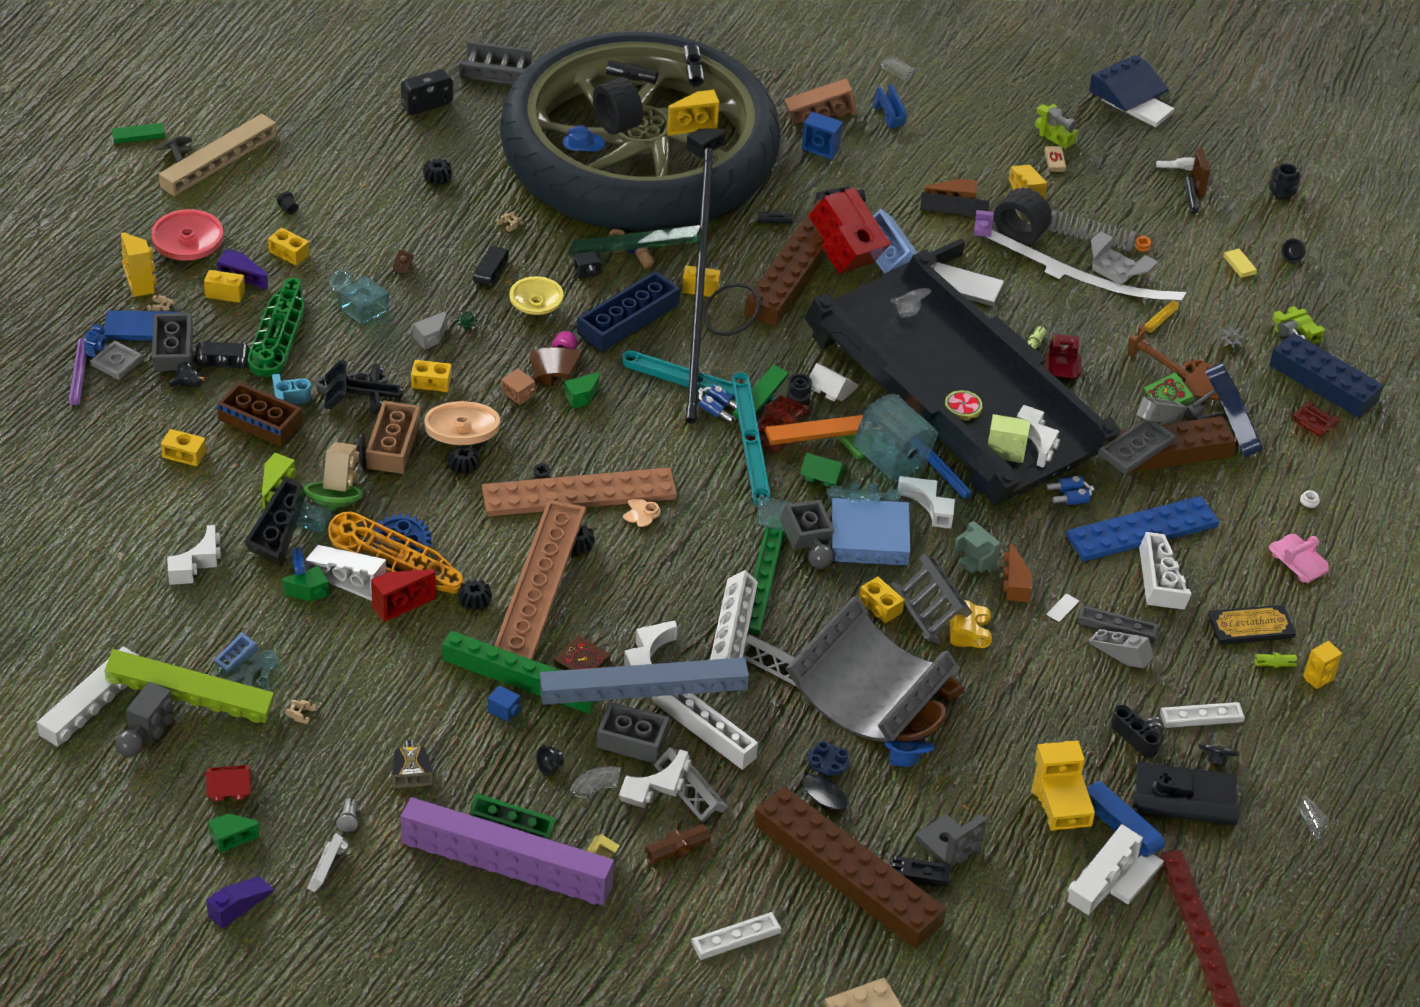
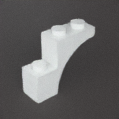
[1017,405,1060,468]
[897,476,955,529]
[168,525,221,585]
[624,621,677,666]
[619,749,691,809]

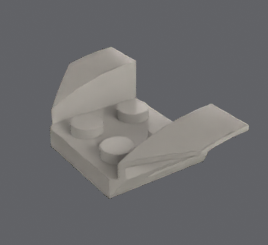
[1091,231,1158,285]

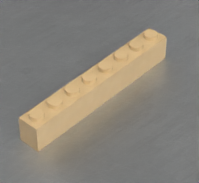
[159,114,277,196]

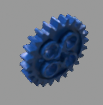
[367,513,432,569]

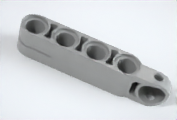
[1136,397,1188,423]

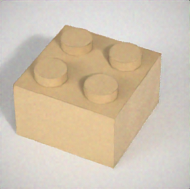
[323,442,360,492]

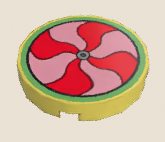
[945,391,982,421]

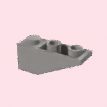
[1089,629,1154,668]

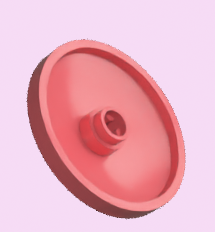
[151,209,224,260]

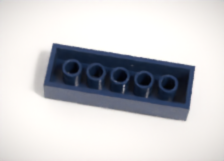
[577,271,680,352]
[1269,333,1384,418]

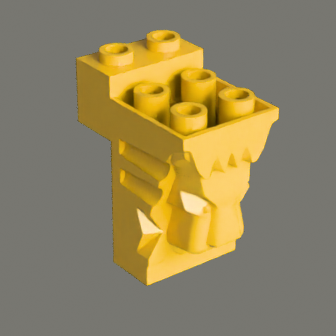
[1031,741,1095,830]

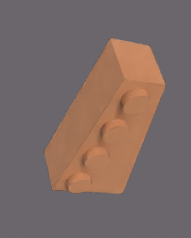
[784,78,857,123]

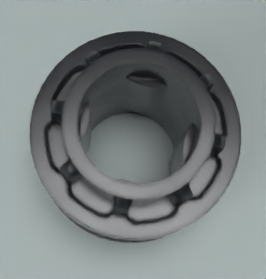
[1269,163,1301,199]

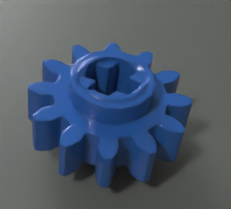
[84,324,107,357]

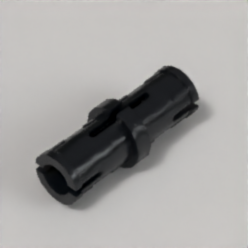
[758,211,793,225]

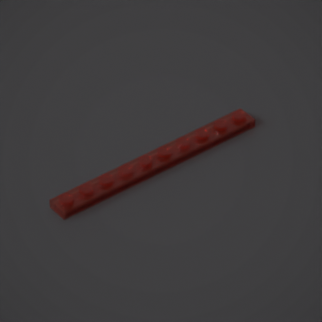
[1160,850,1242,1007]

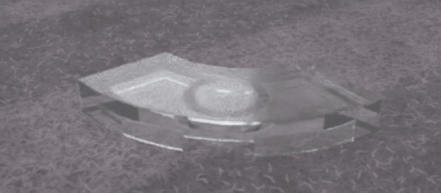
[570,766,621,799]

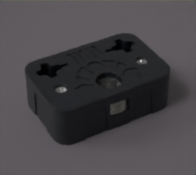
[401,69,453,115]

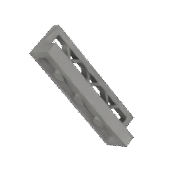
[742,634,797,686]
[654,747,728,822]

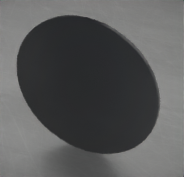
[803,775,848,810]

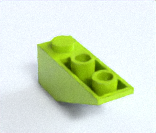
[262,453,296,509]

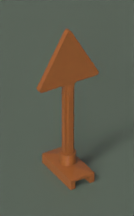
[1128,325,1220,400]

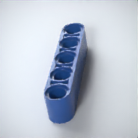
[1086,781,1165,858]

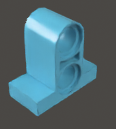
[272,374,312,405]

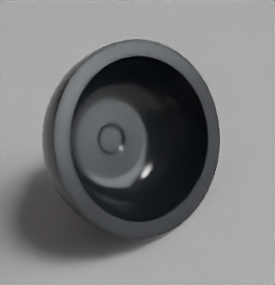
[1281,238,1306,263]
[536,745,564,776]

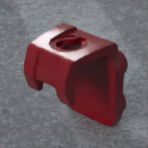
[1045,334,1082,381]

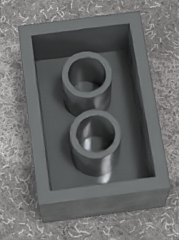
[152,313,193,371]
[597,702,670,763]

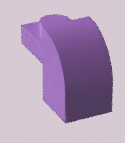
[974,210,994,237]

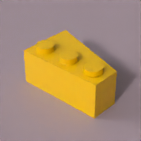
[1009,165,1048,200]

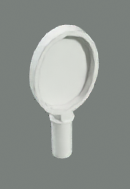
[1156,158,1195,170]

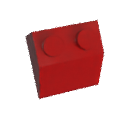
[206,765,251,801]

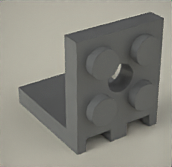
[915,814,987,871]

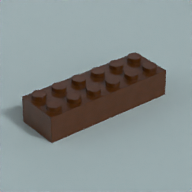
[1117,416,1236,472]

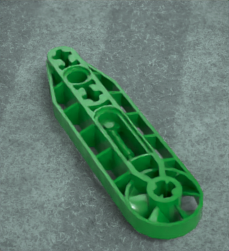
[248,278,304,377]

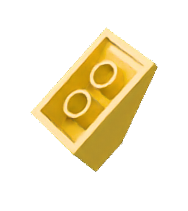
[667,90,719,135]

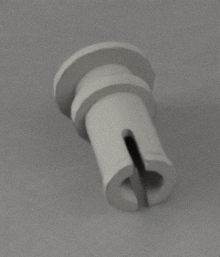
[336,798,358,832]

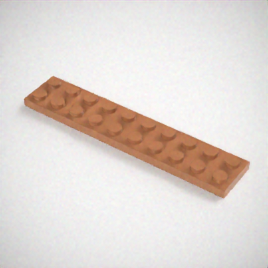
[482,467,677,517]
[494,500,586,660]

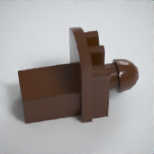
[392,249,414,273]

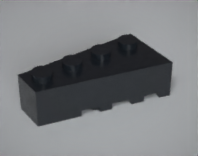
[244,477,306,567]

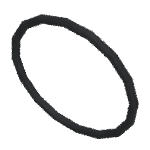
[703,283,760,336]

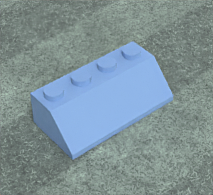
[873,209,917,273]

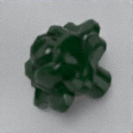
[456,311,478,330]

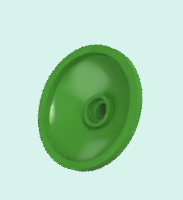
[304,482,362,510]

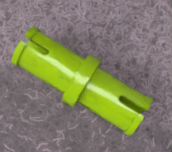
[1255,652,1297,668]

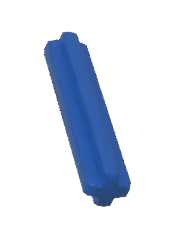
[291,547,306,576]

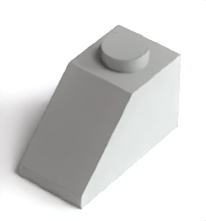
[413,312,447,350]

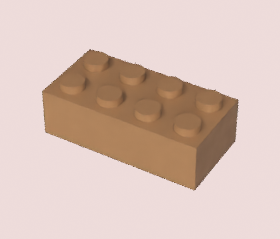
[366,401,421,474]

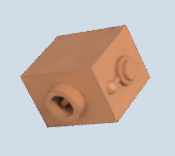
[501,368,536,405]

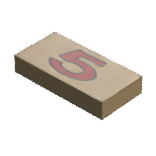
[1044,146,1066,172]

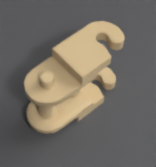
[496,212,523,232]
[147,295,175,312]
[285,700,317,724]

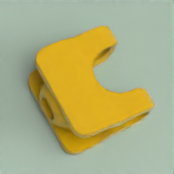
[950,600,992,648]

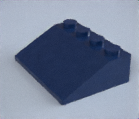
[1089,55,1169,112]

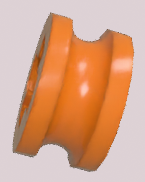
[1135,236,1151,252]

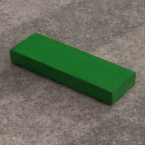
[111,123,165,144]

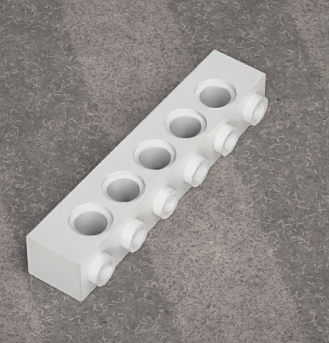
[710,570,758,660]

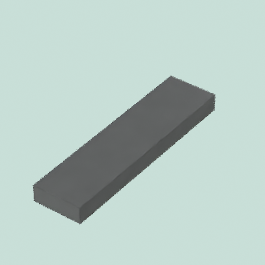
[1077,605,1159,643]

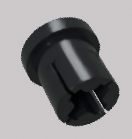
[277,191,299,215]

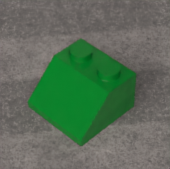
[800,453,848,488]

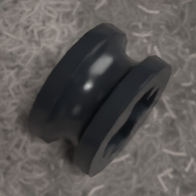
[533,463,550,479]

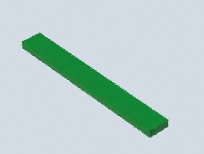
[748,517,785,636]

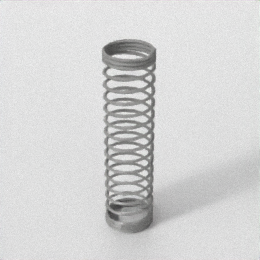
[1048,210,1136,252]

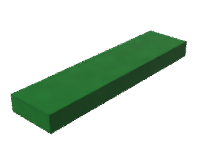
[733,365,789,418]

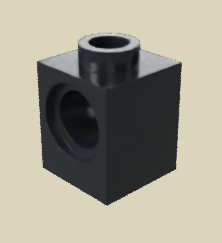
[574,251,602,279]

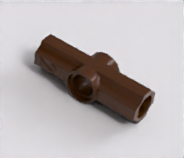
[645,824,710,864]

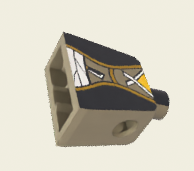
[392,740,433,788]

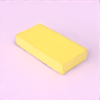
[1223,249,1257,278]

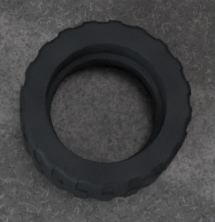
[592,77,643,135]
[994,188,1052,246]

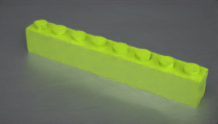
[104,649,274,723]

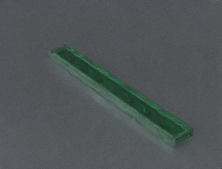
[568,225,702,256]

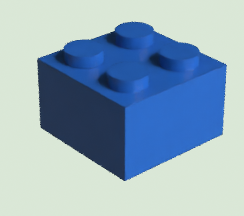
[802,112,843,159]

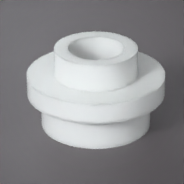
[1300,490,1320,508]

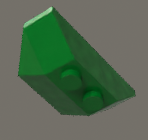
[469,793,556,840]

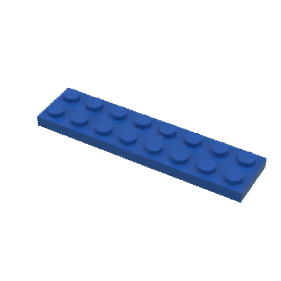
[1066,496,1219,562]

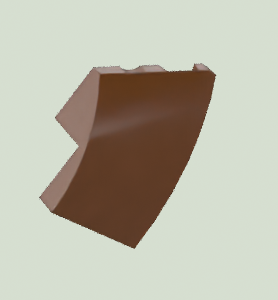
[530,348,582,386]

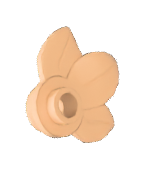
[623,499,660,527]

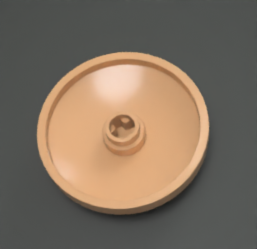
[424,401,500,445]

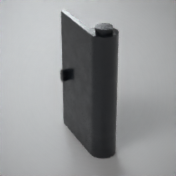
[1132,762,1239,826]

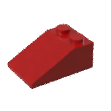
[371,569,436,622]

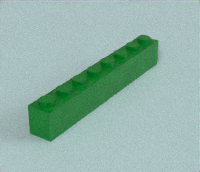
[442,631,598,714]

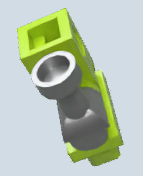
[1035,104,1078,149]
[1272,306,1325,345]

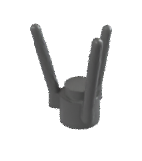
[1185,389,1226,420]

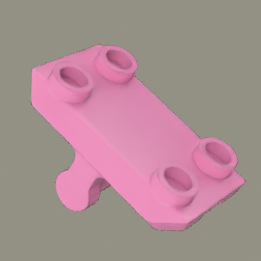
[1268,534,1329,583]

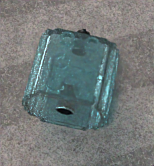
[854,394,938,481]

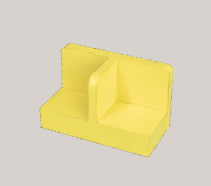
[587,834,620,858]

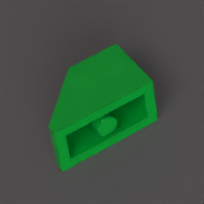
[564,372,600,409]
[282,566,329,601]
[208,814,260,853]

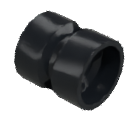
[787,374,812,409]

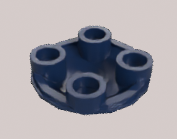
[808,741,849,776]

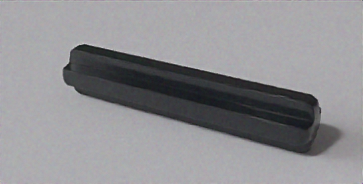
[1184,177,1199,213]

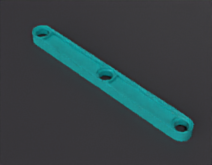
[622,350,774,411]
[732,372,770,507]

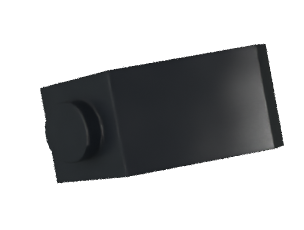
[686,128,726,159]

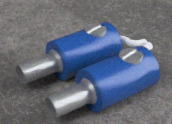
[698,384,736,422]
[1046,476,1094,505]

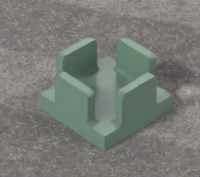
[954,521,1001,574]

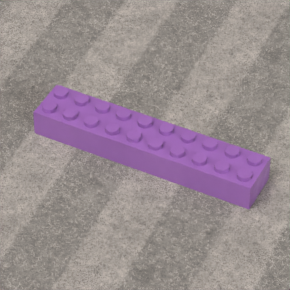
[401,797,614,906]

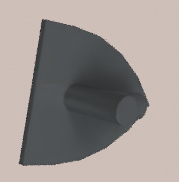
[153,136,192,163]

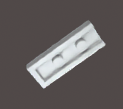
[307,833,348,892]

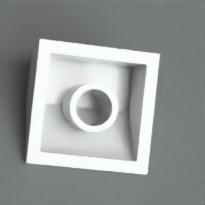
[809,363,859,402]

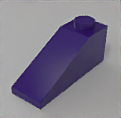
[217,249,268,289]
[206,876,274,929]

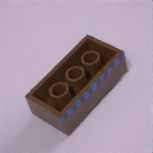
[217,381,303,447]

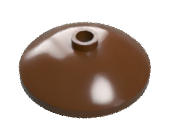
[895,700,947,742]

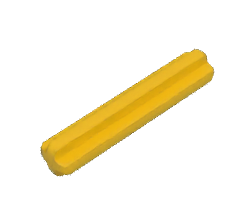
[1145,300,1179,333]

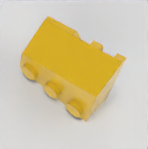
[121,233,157,297]

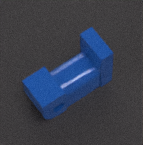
[872,84,907,129]

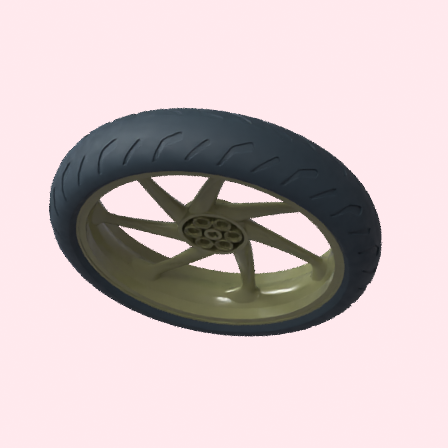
[500,31,780,232]

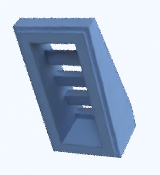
[213,632,259,673]

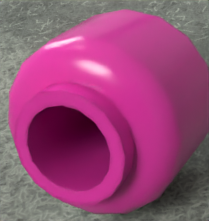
[552,331,578,350]

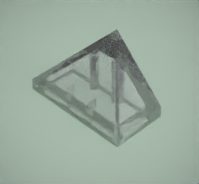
[1299,795,1330,841]

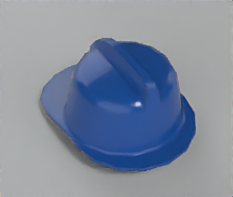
[563,126,605,151]
[885,740,935,767]

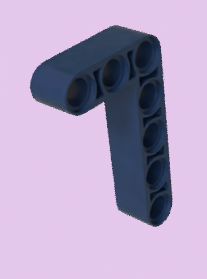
[1205,363,1263,457]

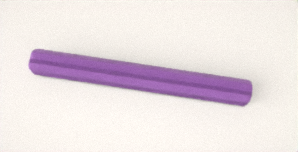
[69,338,87,406]

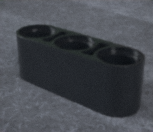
[473,245,509,286]
[194,342,250,368]
[1111,705,1161,757]

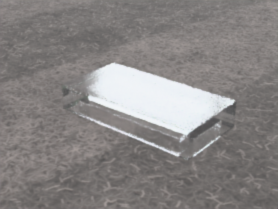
[880,55,915,80]

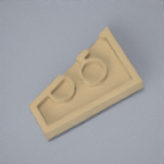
[824,977,902,1007]

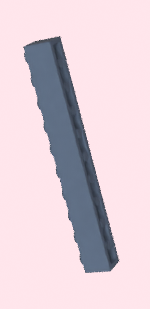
[540,657,749,705]

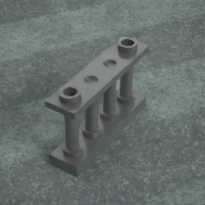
[460,41,532,84]
[891,553,973,644]

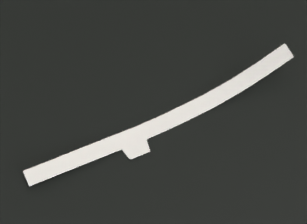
[987,230,1186,300]

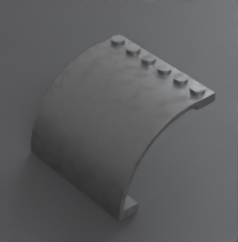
[785,596,958,741]

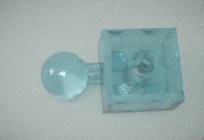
[329,269,390,325]

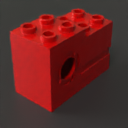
[808,187,891,274]

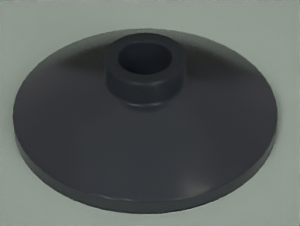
[356,432,367,470]

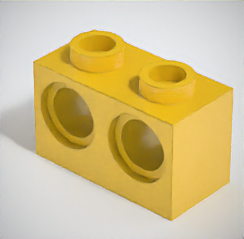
[268,228,310,266]
[411,360,452,392]
[859,577,905,623]
[1303,641,1342,689]

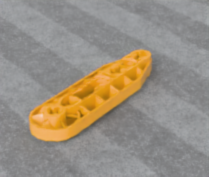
[328,512,463,594]

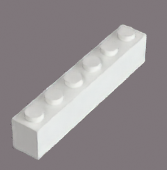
[37,646,139,747]
[652,694,758,770]

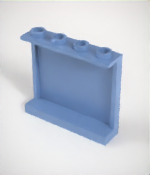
[831,498,910,566]

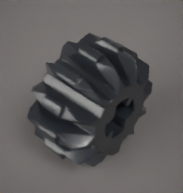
[423,158,452,185]
[448,445,480,475]
[571,525,595,555]
[458,578,492,612]

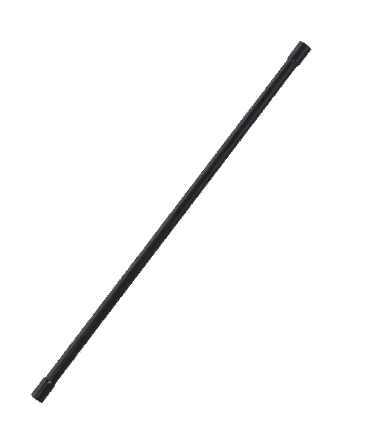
[685,148,714,424]

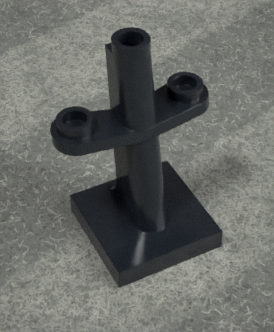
[325,360,403,413]

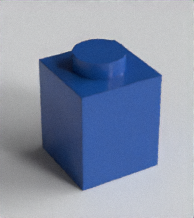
[488,685,521,722]

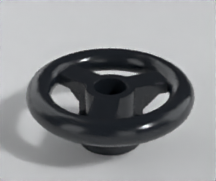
[1198,743,1239,765]

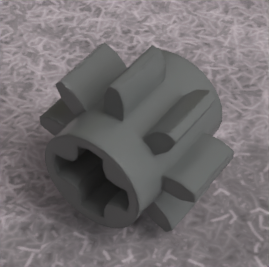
[1221,326,1244,348]

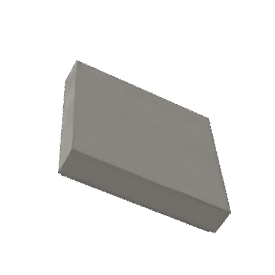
[90,341,144,380]

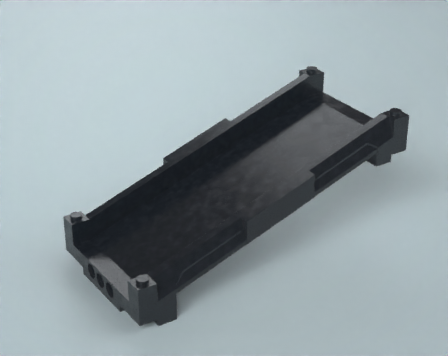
[804,249,1121,506]

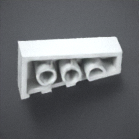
[1139,532,1192,610]
[305,545,386,601]
[1067,824,1143,916]

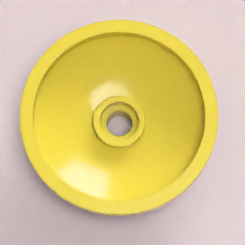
[510,276,563,315]

